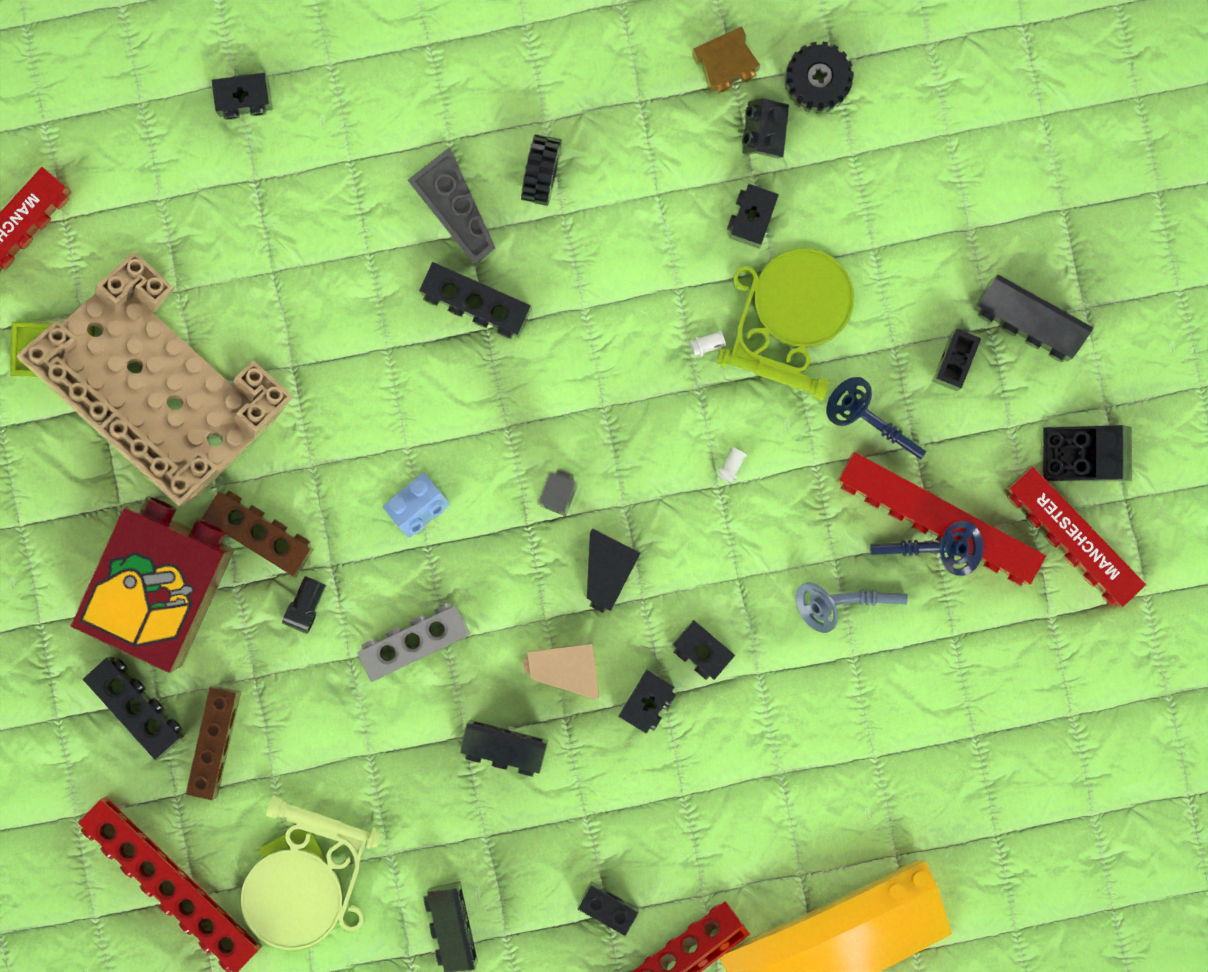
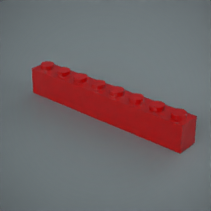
[836,452,1046,587]

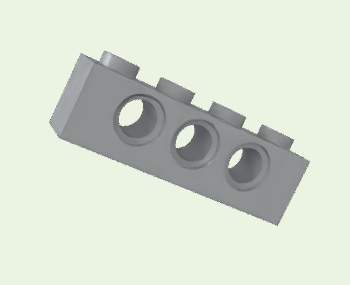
[357,603,471,682]

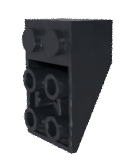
[1043,425,1132,482]

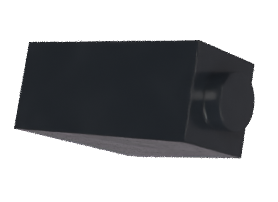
[587,528,641,613]

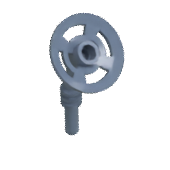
[796,582,908,633]

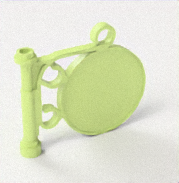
[241,795,381,950]

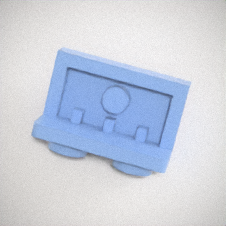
[382,472,450,538]

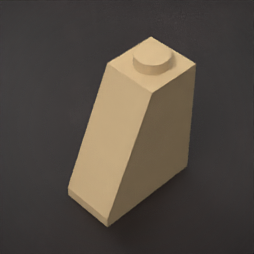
[523,643,599,699]

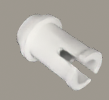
[690,331,726,357]
[717,447,747,484]

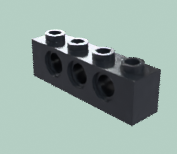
[419,262,532,339]
[82,657,184,760]

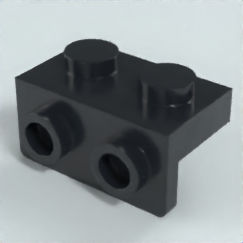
[742,98,789,158]

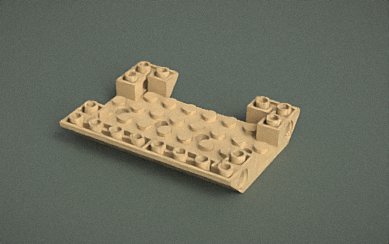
[17,252,293,506]

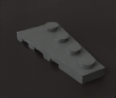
[408,147,496,265]

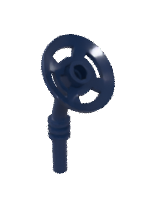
[826,377,927,460]
[870,521,983,576]

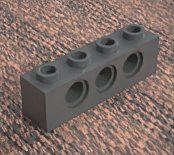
[538,469,578,516]

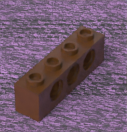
[202,490,314,577]
[185,686,241,800]

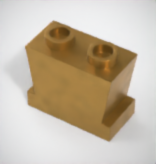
[692,26,760,93]

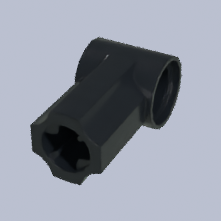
[282,576,327,634]

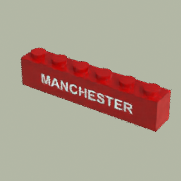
[0,167,72,271]
[1005,466,1146,607]

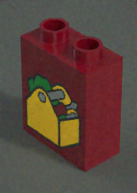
[70,496,235,673]

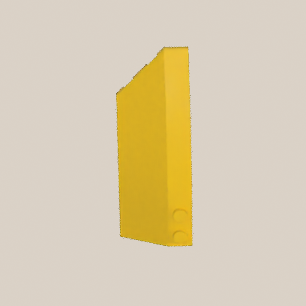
[720,860,952,972]

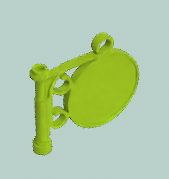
[716,248,854,401]

